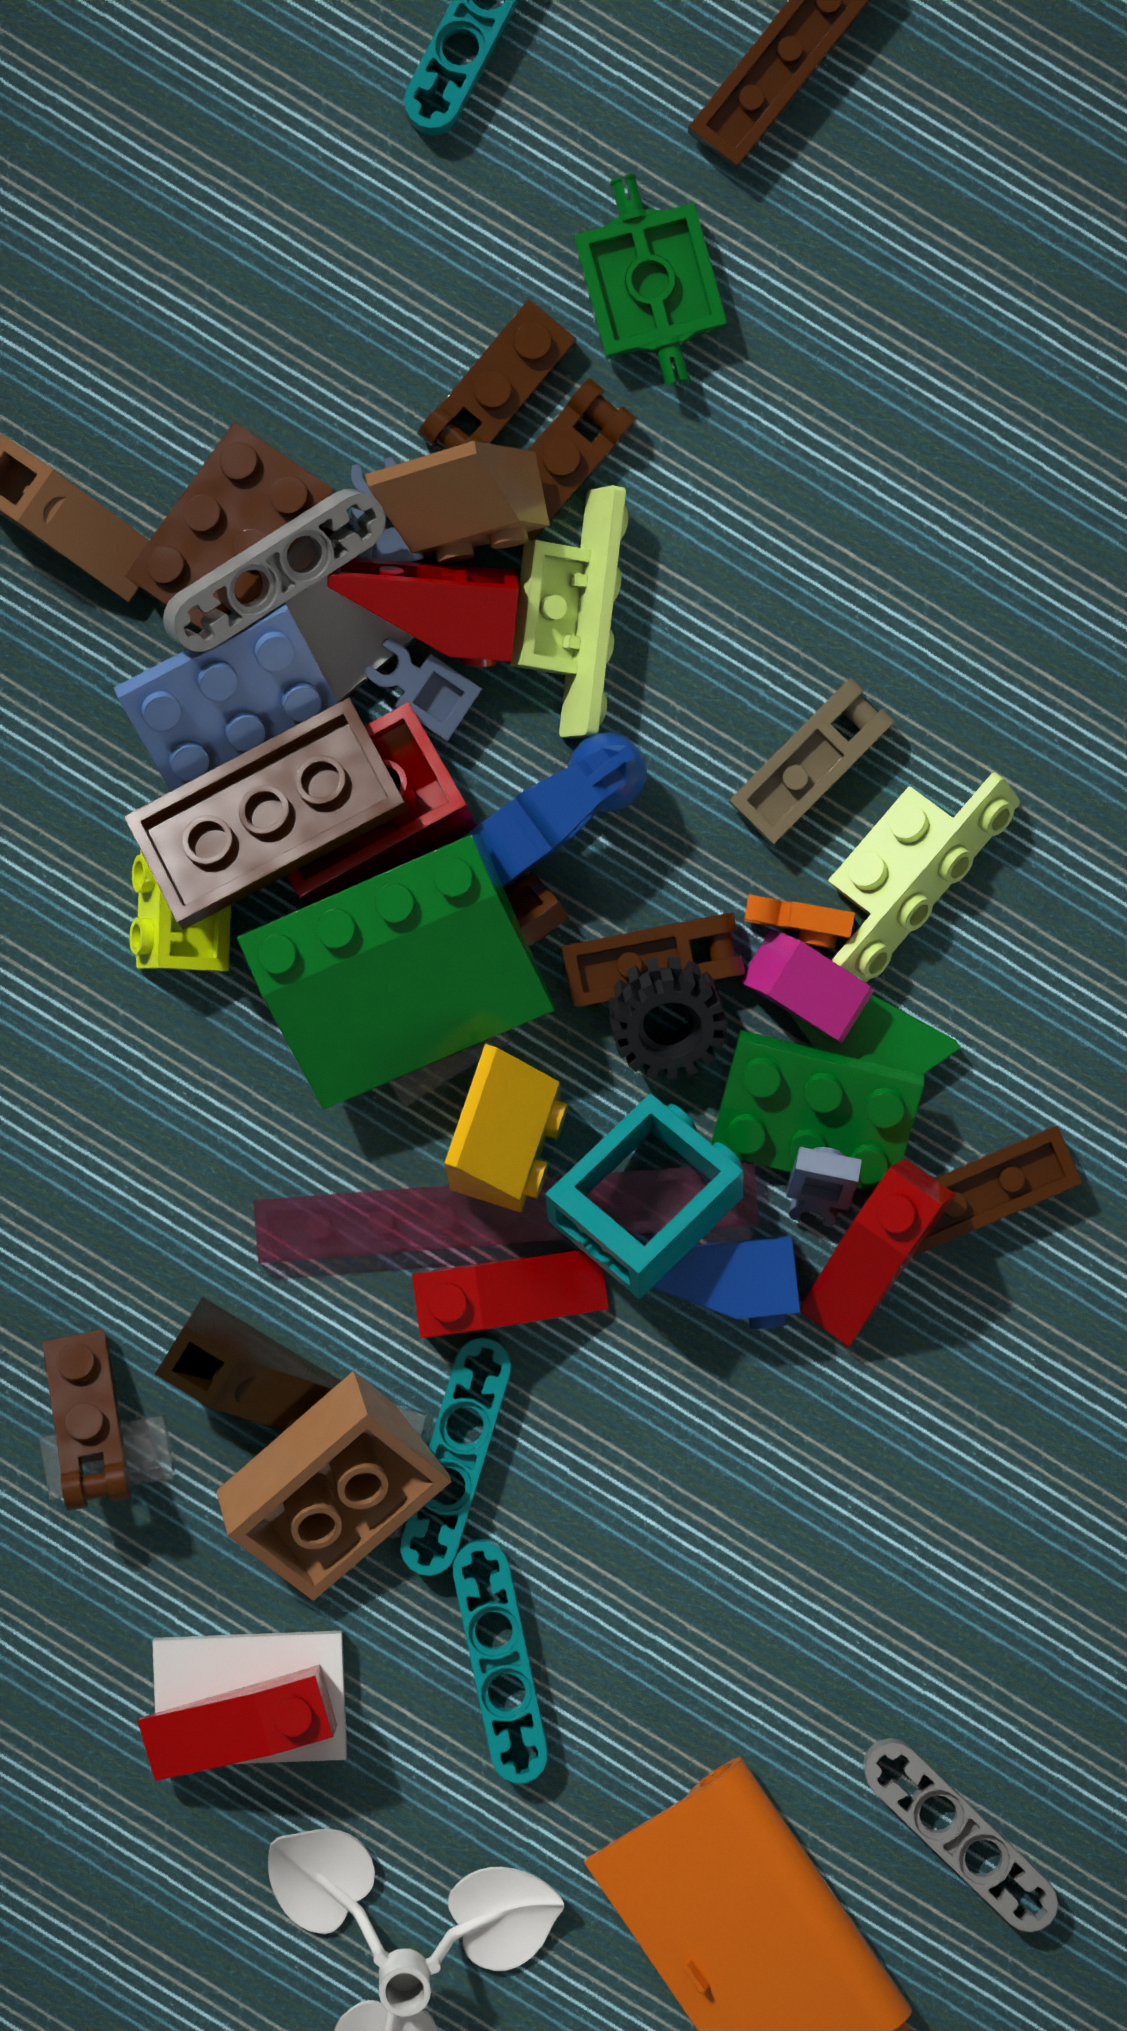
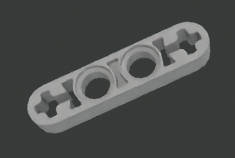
[163,489,386,652]
[863,1738,1058,1932]

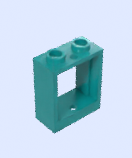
[545,1093,744,1300]

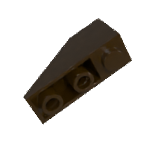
[155,1297,341,1431]

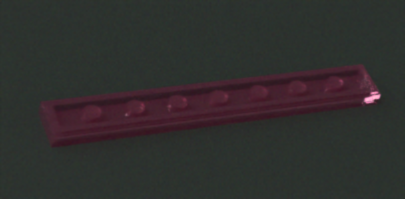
[253,1162,759,1263]

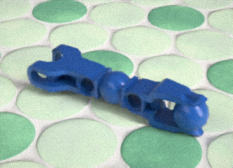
[246,732,647,975]

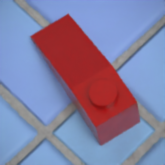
[327,558,519,667]
[800,1158,956,1347]
[412,1249,609,1338]
[137,1665,338,1781]

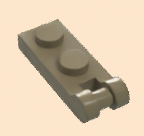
[728,678,895,846]

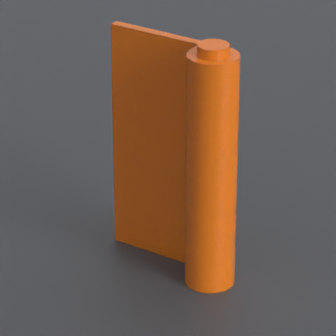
[584,1757,912,2031]

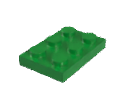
[711,1030,924,1192]

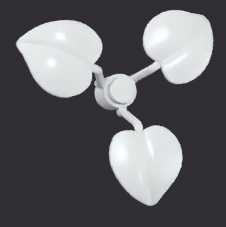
[268,1829,564,2031]

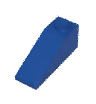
[652,1235,800,1329]

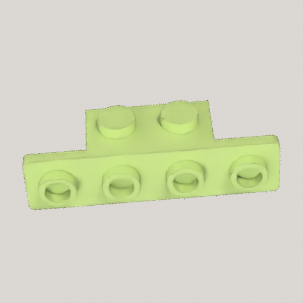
[510,485,628,739]
[828,772,1020,983]

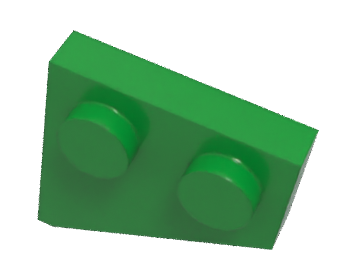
[789,995,961,1075]

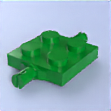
[574,174,727,387]

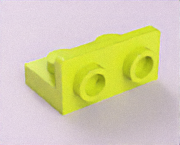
[129,850,231,972]

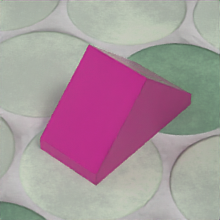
[738,929,875,1043]

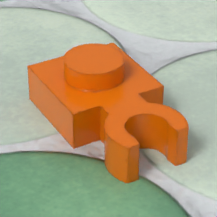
[744,894,855,949]

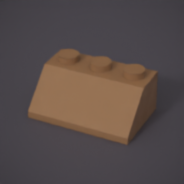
[216,1371,452,1601]

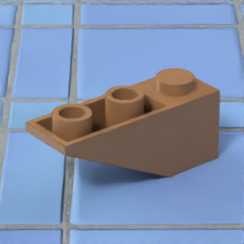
[0,434,150,603]

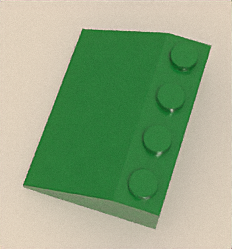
[237,834,556,1110]

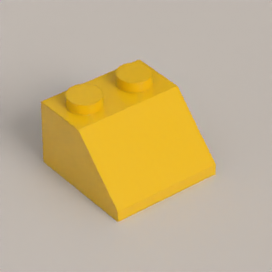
[444,1044,568,1213]

